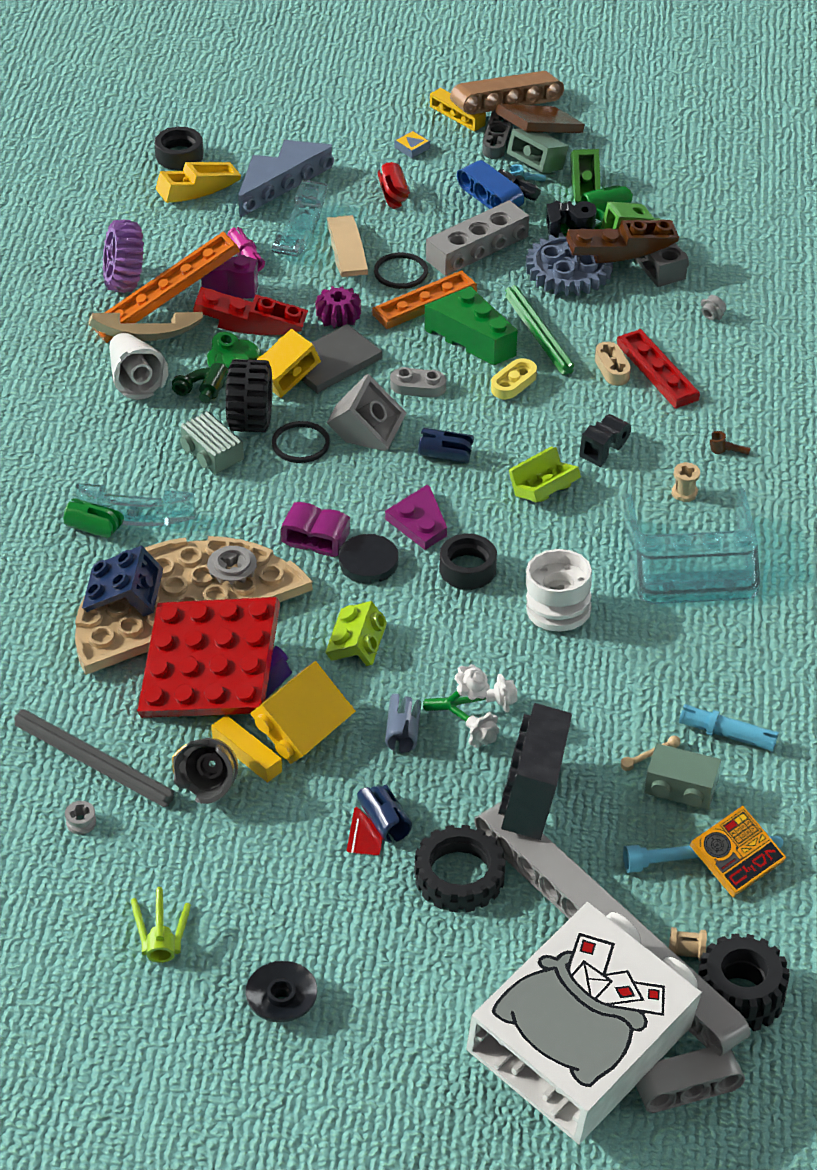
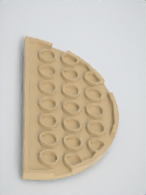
[75,536,313,675]

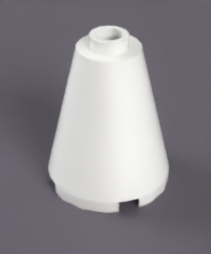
[109,333,168,400]

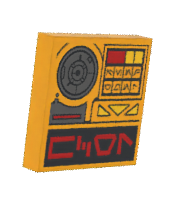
[690,806,786,898]

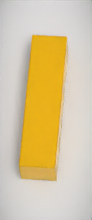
[430,87,486,132]
[211,715,282,783]

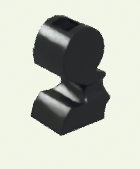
[546,200,597,238]
[579,414,631,467]

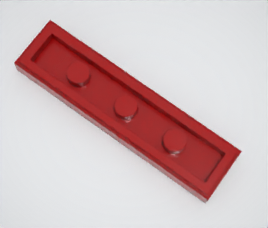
[617,329,700,409]

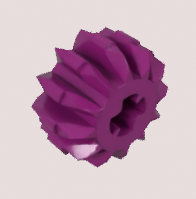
[315,285,361,329]

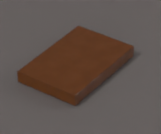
[496,104,585,133]

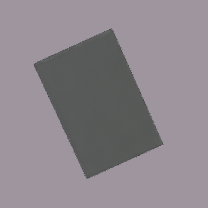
[301,324,382,394]

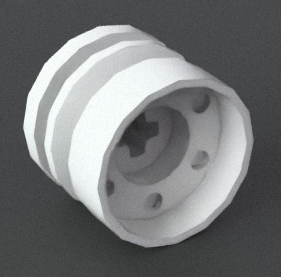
[526,549,592,632]

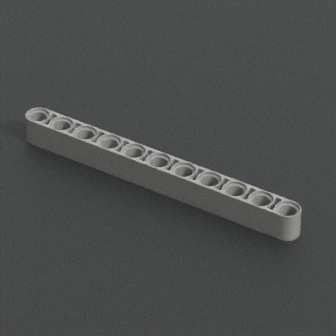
[474,802,751,1056]

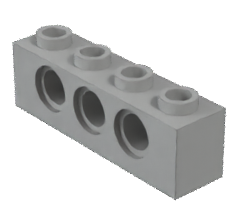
[426,200,529,276]

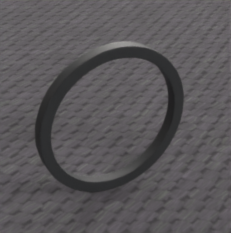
[374,252,428,289]
[272,421,330,463]

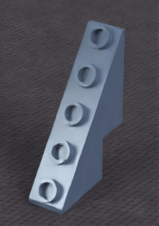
[238,140,334,217]

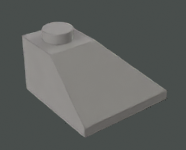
[327,374,406,451]

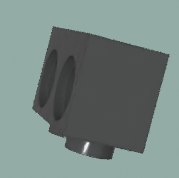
[634,243,689,287]

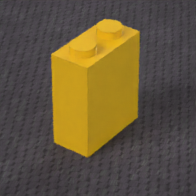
[250,661,356,764]

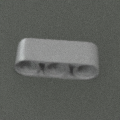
[635,1046,745,1113]

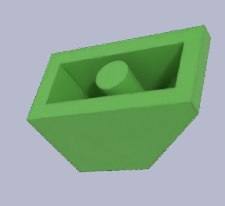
[570,149,601,202]

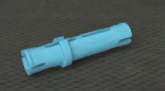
[679,704,779,752]

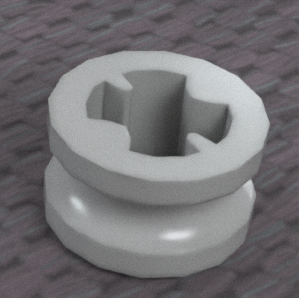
[65,801,96,835]

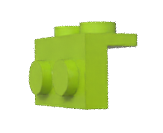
[509,446,581,503]
[325,601,387,666]

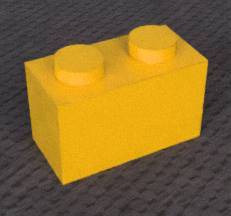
[257,329,321,398]

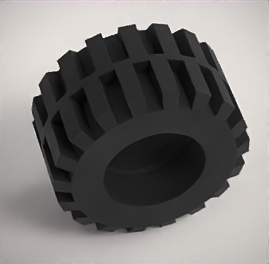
[226,359,272,432]
[698,934,790,1032]

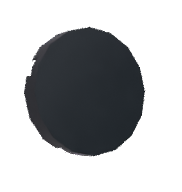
[338,534,398,584]

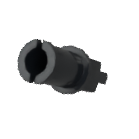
[498,169,541,201]

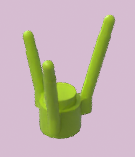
[131,887,191,963]

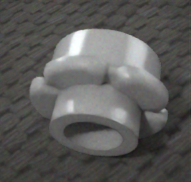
[701,295,727,320]

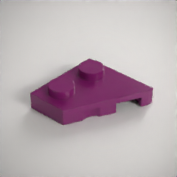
[385,485,447,550]

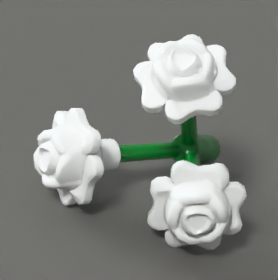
[423,664,517,748]

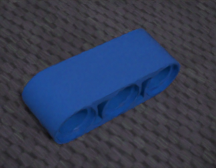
[457,160,524,209]

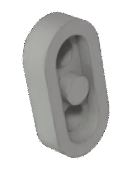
[390,367,446,397]

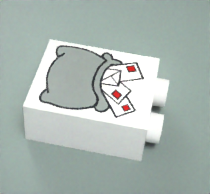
[466,902,702,1144]

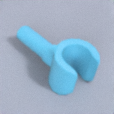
[510,164,546,181]

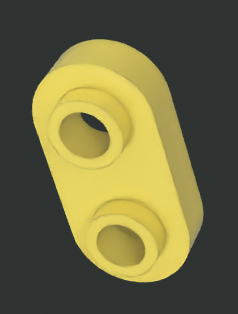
[491,358,537,400]

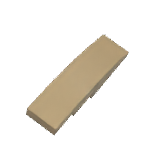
[327,215,368,277]

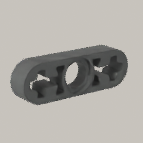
[482,111,514,159]

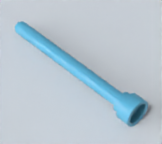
[623,835,784,873]

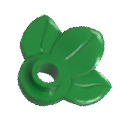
[207,332,262,369]

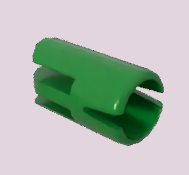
[581,185,633,213]
[63,498,124,539]

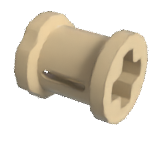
[671,462,700,502]
[669,927,707,961]

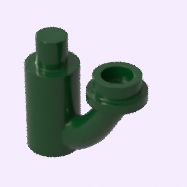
[172,363,228,403]

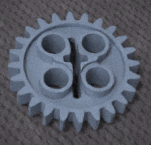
[526,233,613,296]

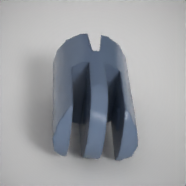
[385,694,421,753]

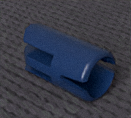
[418,428,474,463]
[357,784,412,843]

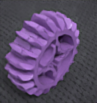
[102,219,144,293]

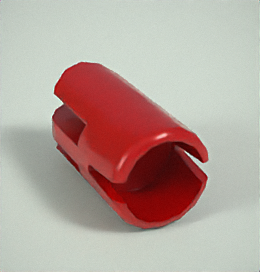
[378,162,410,209]

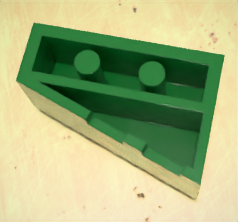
[424,286,518,366]

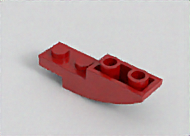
[193,287,308,335]

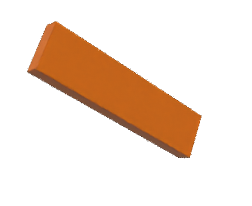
[372,270,477,330]

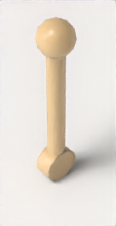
[621,735,681,771]

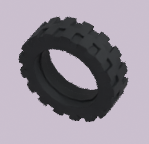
[414,825,506,912]

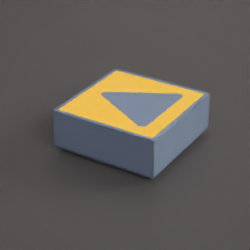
[394,130,430,158]

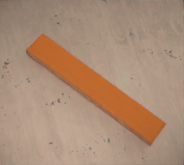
[93,231,240,343]

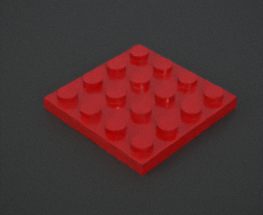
[137,597,280,718]

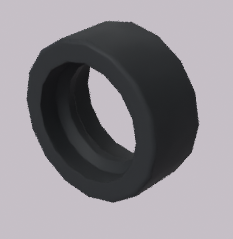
[154,127,204,170]
[439,533,497,590]

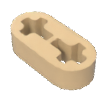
[595,342,631,386]

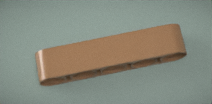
[450,71,564,114]

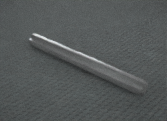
[14,709,175,807]

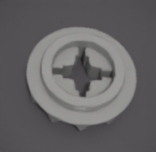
[207,546,257,585]

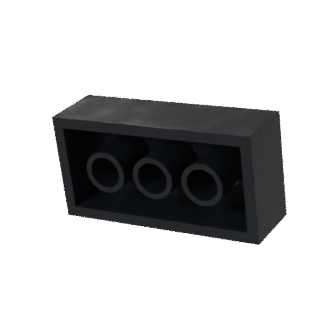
[498,703,572,840]

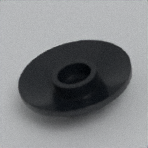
[246,961,317,1022]

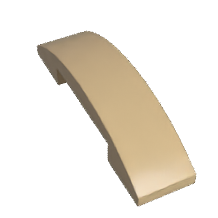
[89,312,203,341]

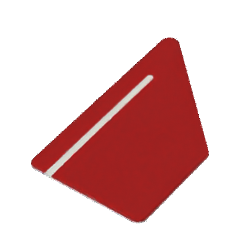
[346,807,383,856]

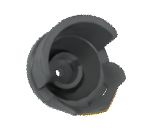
[172,738,238,804]

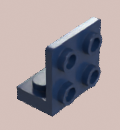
[82,545,163,617]

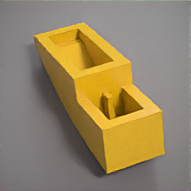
[156,162,241,203]

